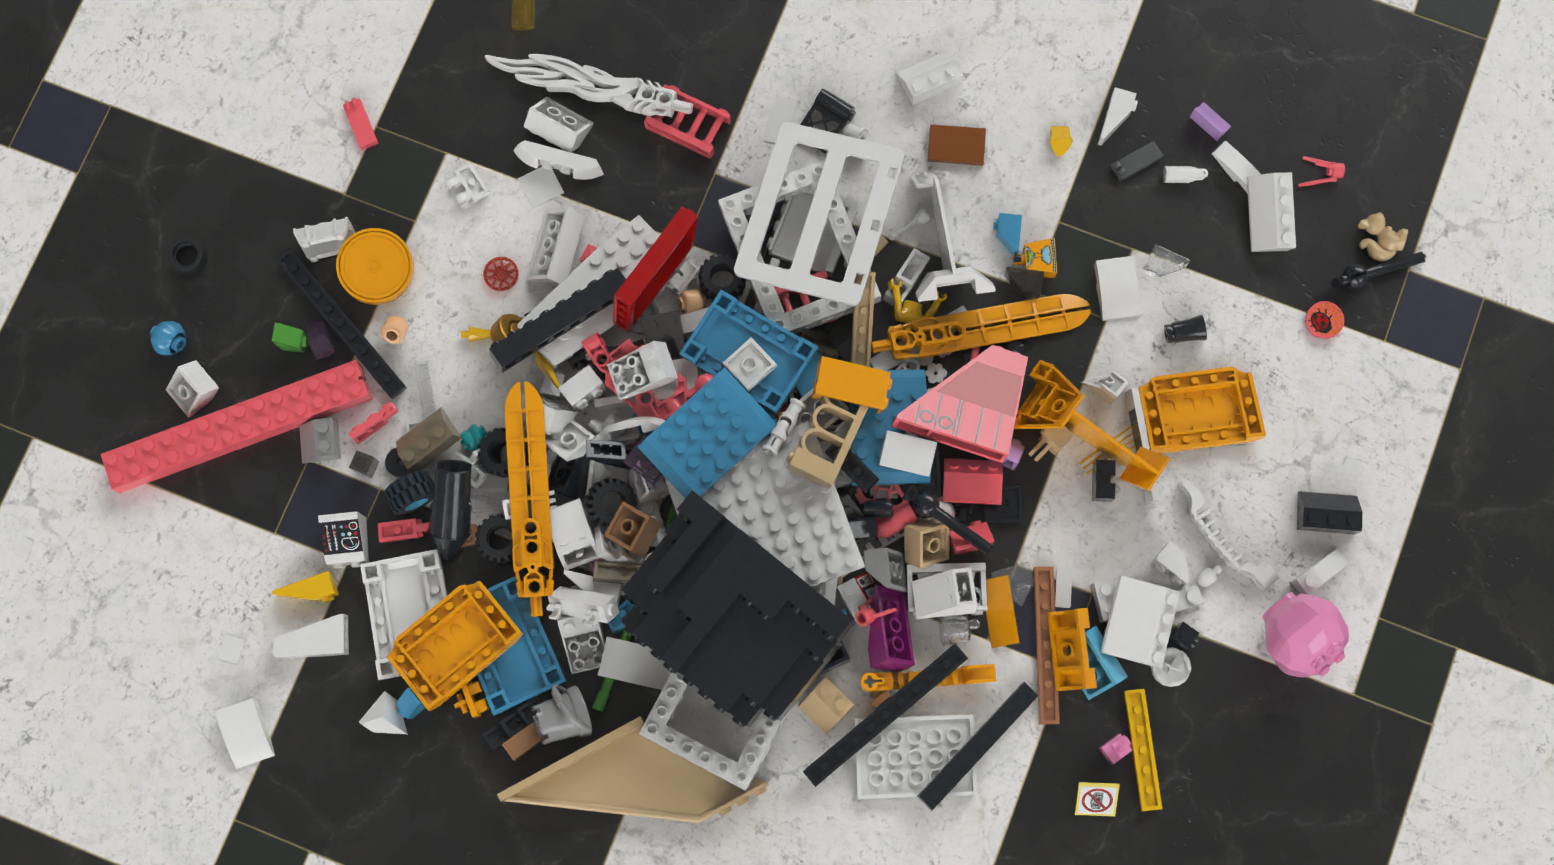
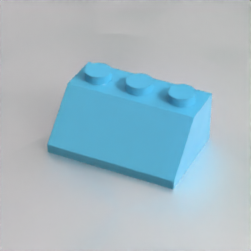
[1067,626,1128,700]

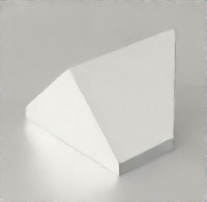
[1081,371,1129,405]
[359,691,408,735]

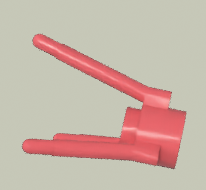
[1298,156,1345,187]
[855,595,897,627]

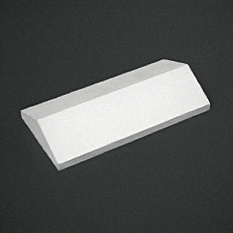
[523,419,596,461]

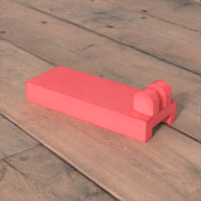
[343,98,379,150]

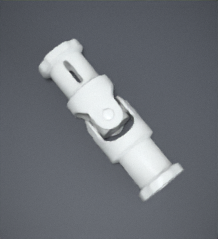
[762,398,806,457]

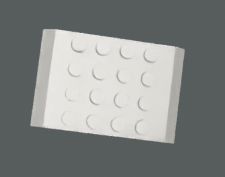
[360,549,447,680]

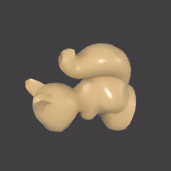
[1358,212,1408,262]

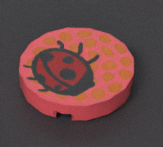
[1305,301,1344,339]

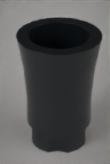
[1164,314,1207,343]

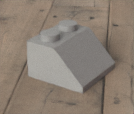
[299,417,341,464]

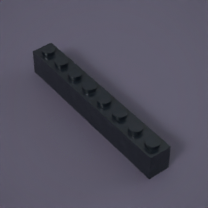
[489,268,626,373]

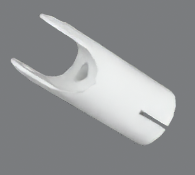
[1163,166,1208,183]

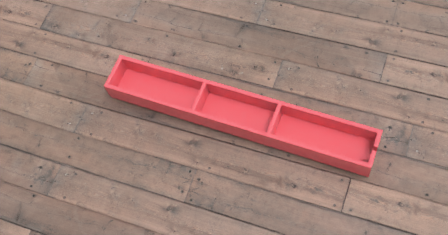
[101,360,373,493]

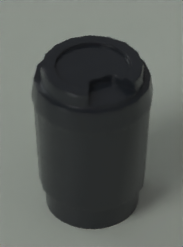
[864,499,894,518]

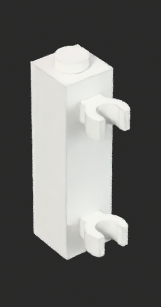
[546,586,619,627]

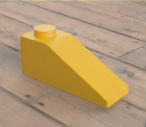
[272,571,339,603]

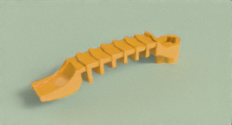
[860,664,997,692]

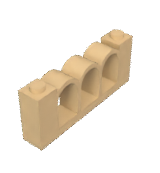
[786,396,868,489]

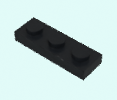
[824,444,880,493]

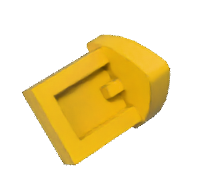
[1050,126,1073,157]

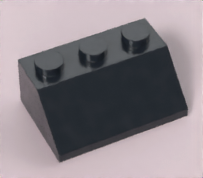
[548,453,590,501]
[1297,491,1363,535]

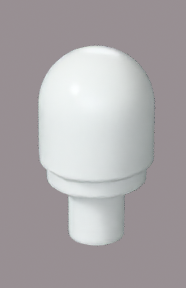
[1197,565,1223,587]

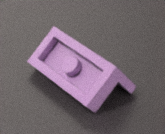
[1190,102,1231,141]

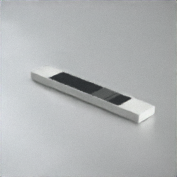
[1125,387,1160,504]

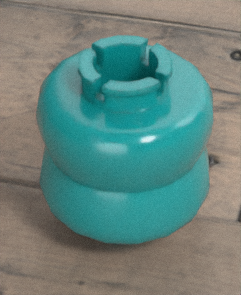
[460,424,487,452]

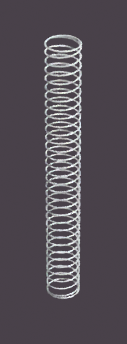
[414,360,445,473]

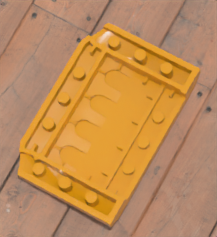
[1138,367,1266,454]
[387,581,523,711]

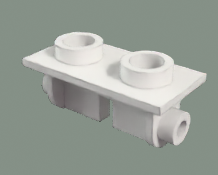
[667,257,701,295]

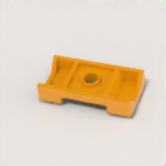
[1047,608,1097,691]

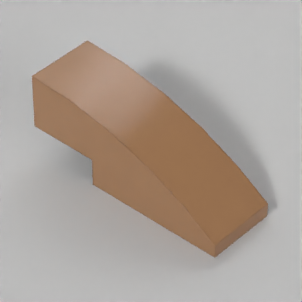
[502,722,546,761]

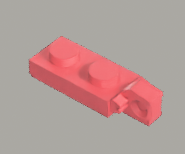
[349,401,399,444]
[378,518,429,543]

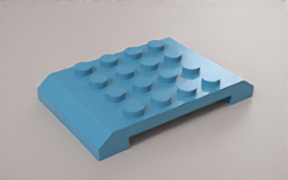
[679,290,819,414]
[638,368,776,498]
[849,369,931,486]
[477,576,567,716]

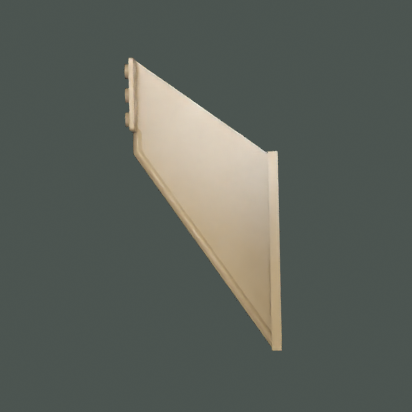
[497,716,769,823]

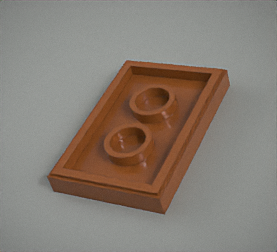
[928,124,986,166]

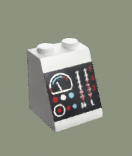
[318,512,369,570]

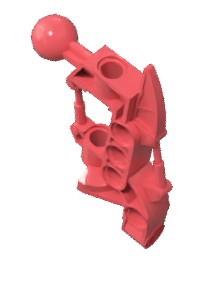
[581,332,714,432]

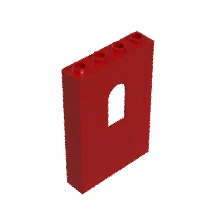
[613,207,698,333]

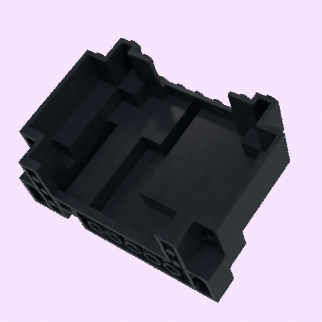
[621,490,855,727]

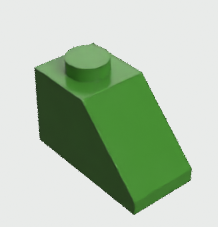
[272,323,309,353]

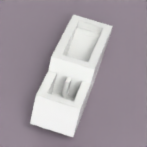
[883,248,930,306]

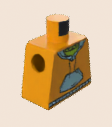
[1013,238,1057,278]

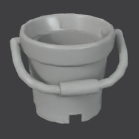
[531,684,592,745]

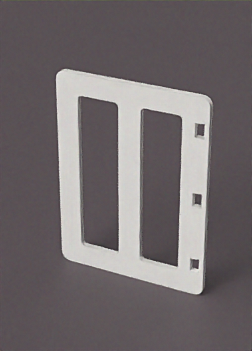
[734,122,905,306]

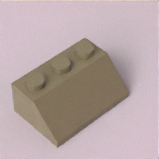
[396,407,462,472]

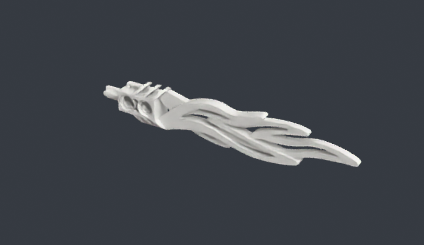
[485,54,694,117]

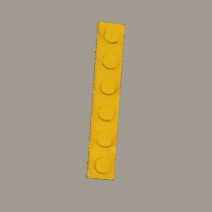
[1124,689,1162,811]

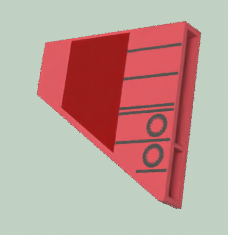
[891,345,1028,463]

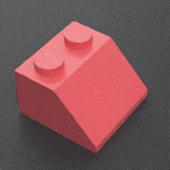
[949,520,994,556]

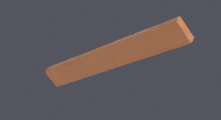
[1033,567,1060,725]

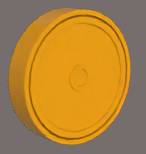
[336,228,414,305]

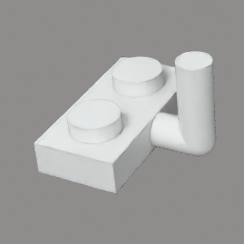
[451,448,488,489]

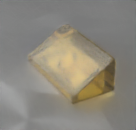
[512,0,535,30]

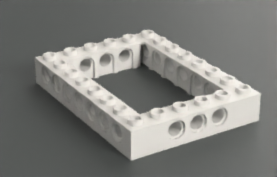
[718,160,881,335]
[639,672,788,792]

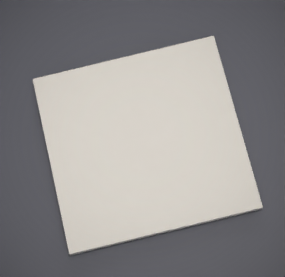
[664,421,865,587]

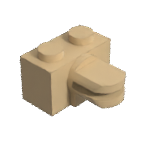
[1029,426,1073,462]

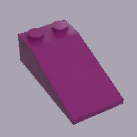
[868,585,915,672]

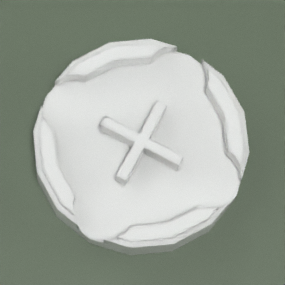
[1151,647,1191,687]

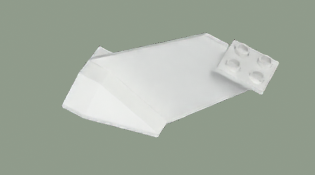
[911,169,996,302]

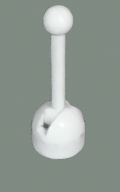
[888,208,931,240]

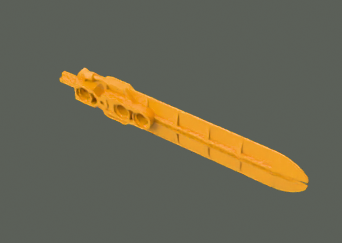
[871,294,1091,361]
[505,381,554,617]

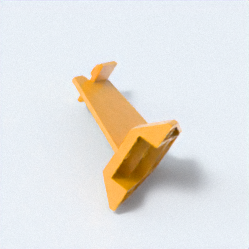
[1014,360,1170,491]

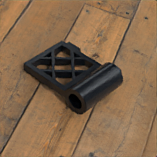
[800,88,856,154]

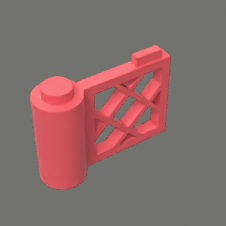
[854,485,919,539]

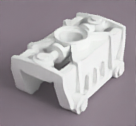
[293,217,355,263]

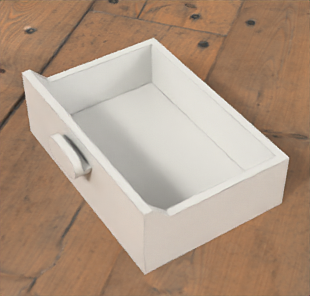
[878,430,937,477]

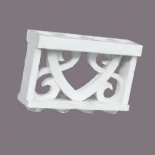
[906,563,987,617]

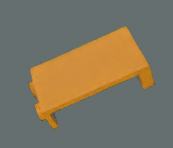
[812,356,892,414]

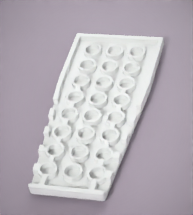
[517,215,683,368]

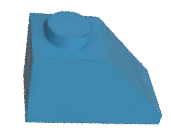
[993,213,1022,256]
[396,688,426,719]

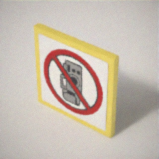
[1075,782,1120,816]

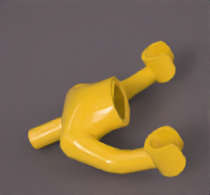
[888,278,947,331]

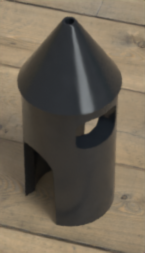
[427,460,472,562]

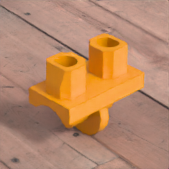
[454,681,489,718]

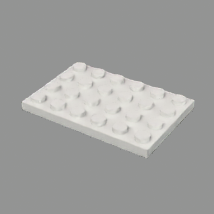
[854,715,978,799]

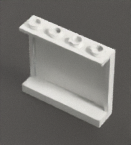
[767,191,859,278]

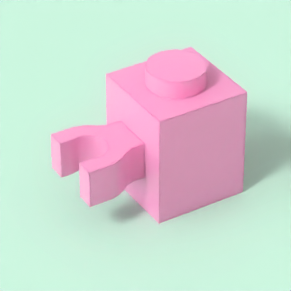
[1098,734,1132,765]

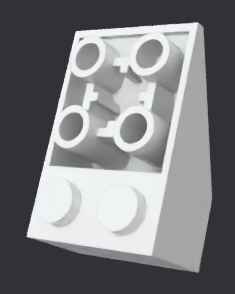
[607,341,678,400]
[550,498,600,570]
[911,567,977,619]
[557,615,605,674]

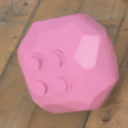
[1263,592,1349,677]

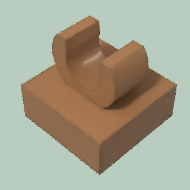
[870,691,891,710]

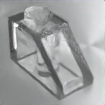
[1143,244,1190,277]

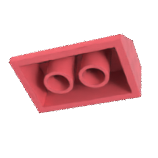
[943,458,1003,505]

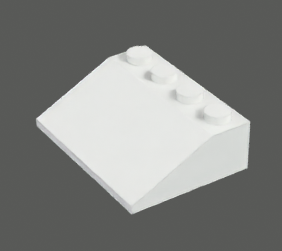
[1100,575,1180,669]

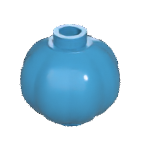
[150,321,186,356]

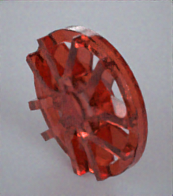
[483,257,519,292]

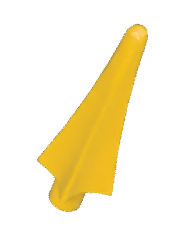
[461,326,491,342]
[534,351,560,389]

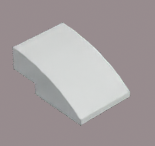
[1094,256,1140,321]
[215,698,275,769]

